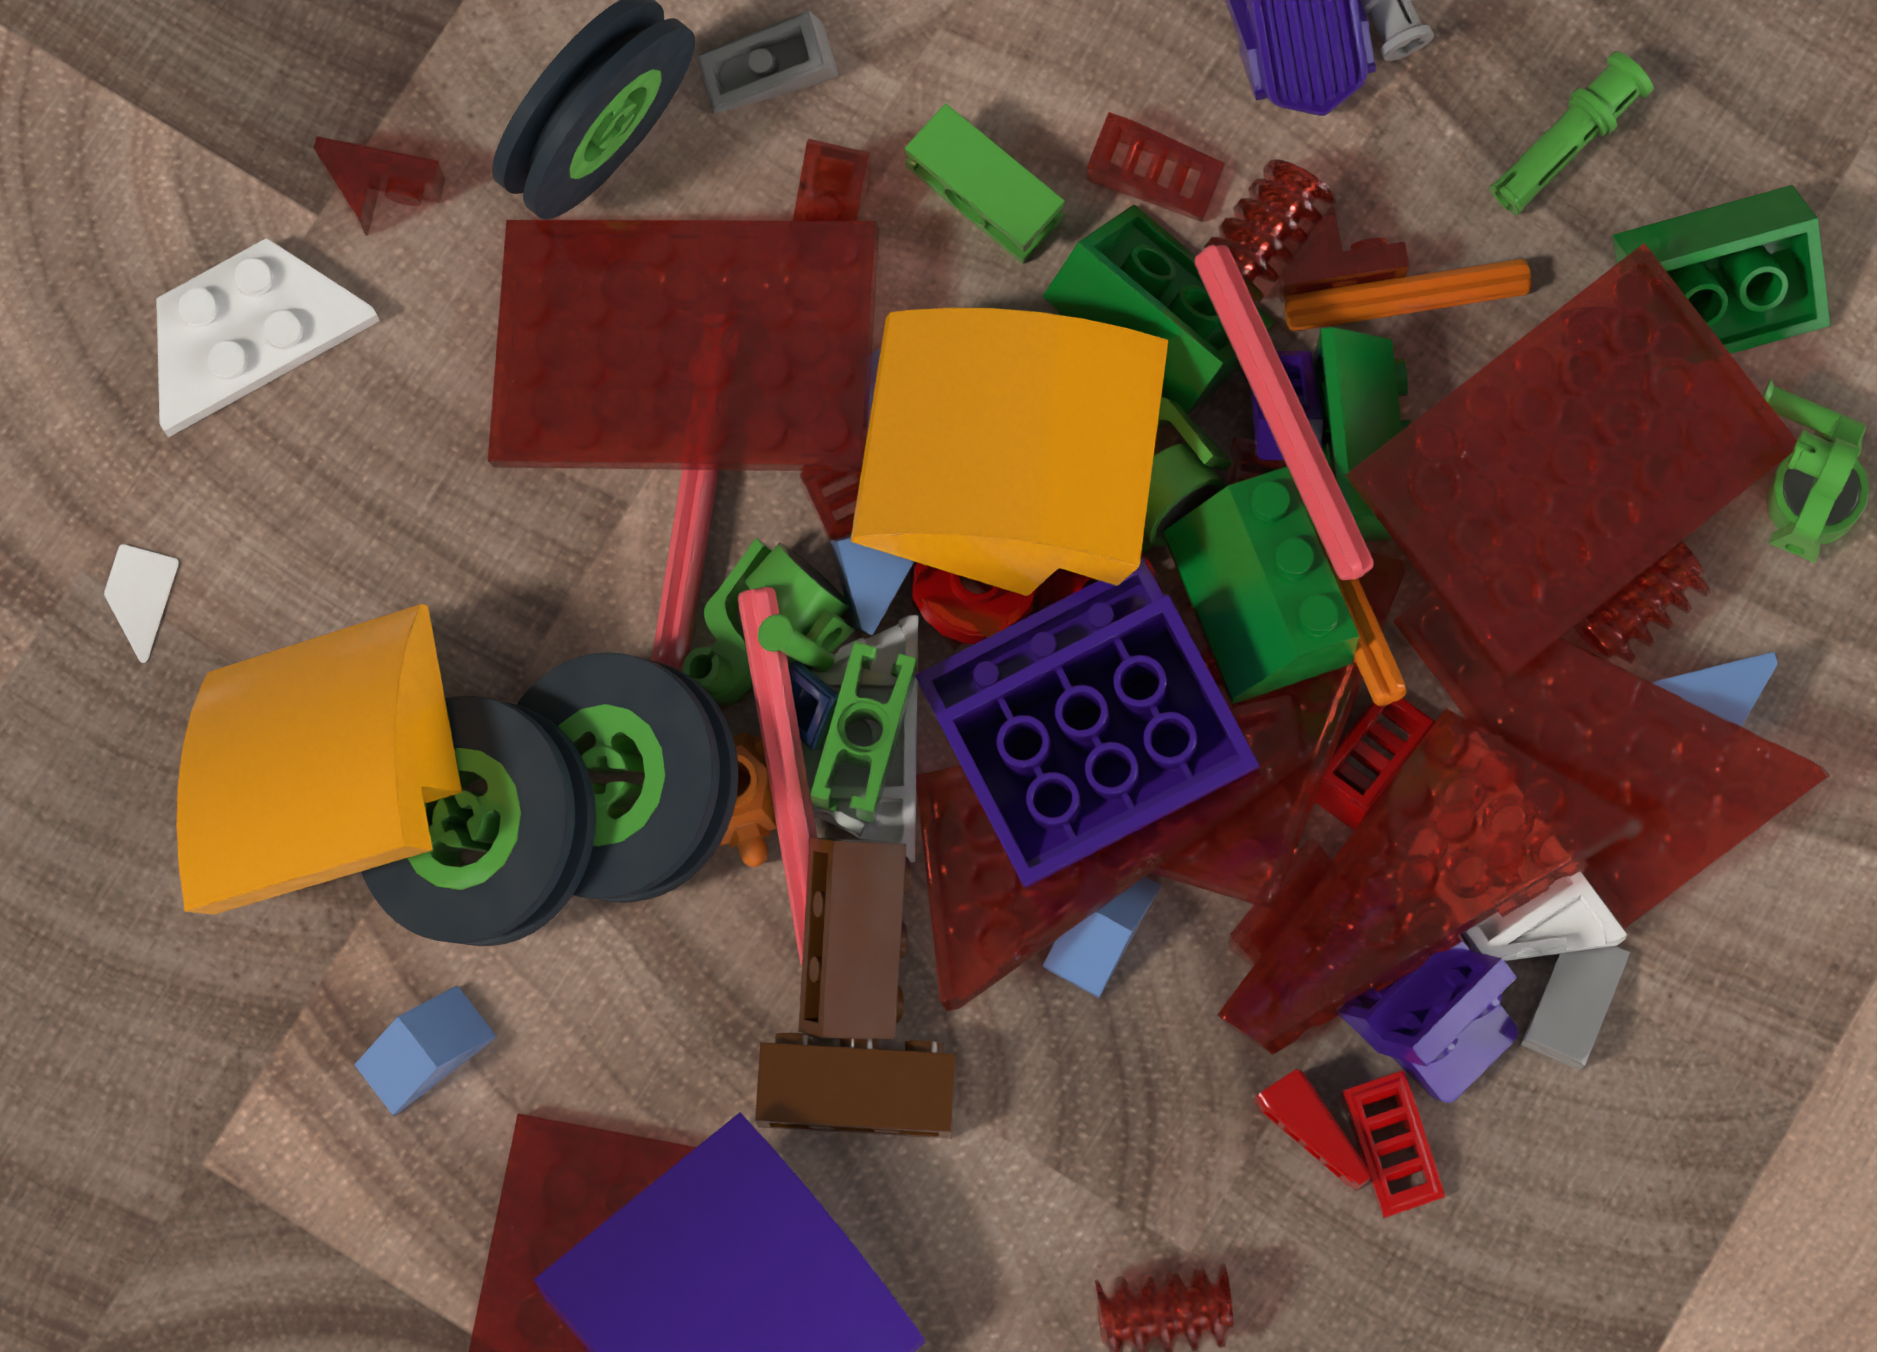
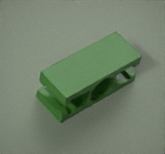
[904,103,1065,265]
[810,641,917,823]

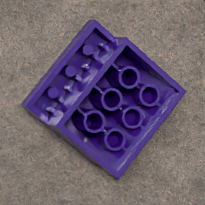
[915,558,1259,888]
[534,1112,926,1352]

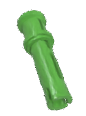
[1489,51,1654,215]

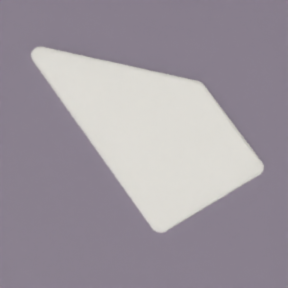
[104,544,179,663]

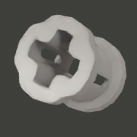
[1361,0,1434,61]

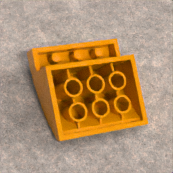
[850,308,1168,596]
[177,604,462,915]

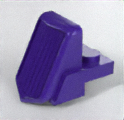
[1225,0,1376,116]
[1337,925,1518,1103]

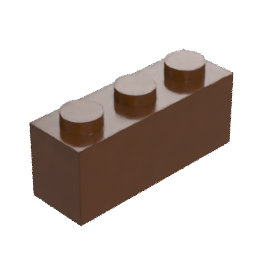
[798,837,911,1039]
[755,1033,956,1139]

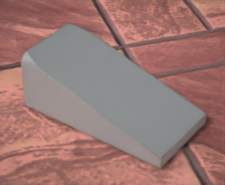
[696,11,839,114]
[1520,946,1631,1071]

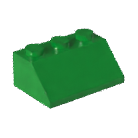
[1612,185,1830,376]
[1042,204,1276,414]
[1313,327,1421,542]
[1163,467,1359,704]

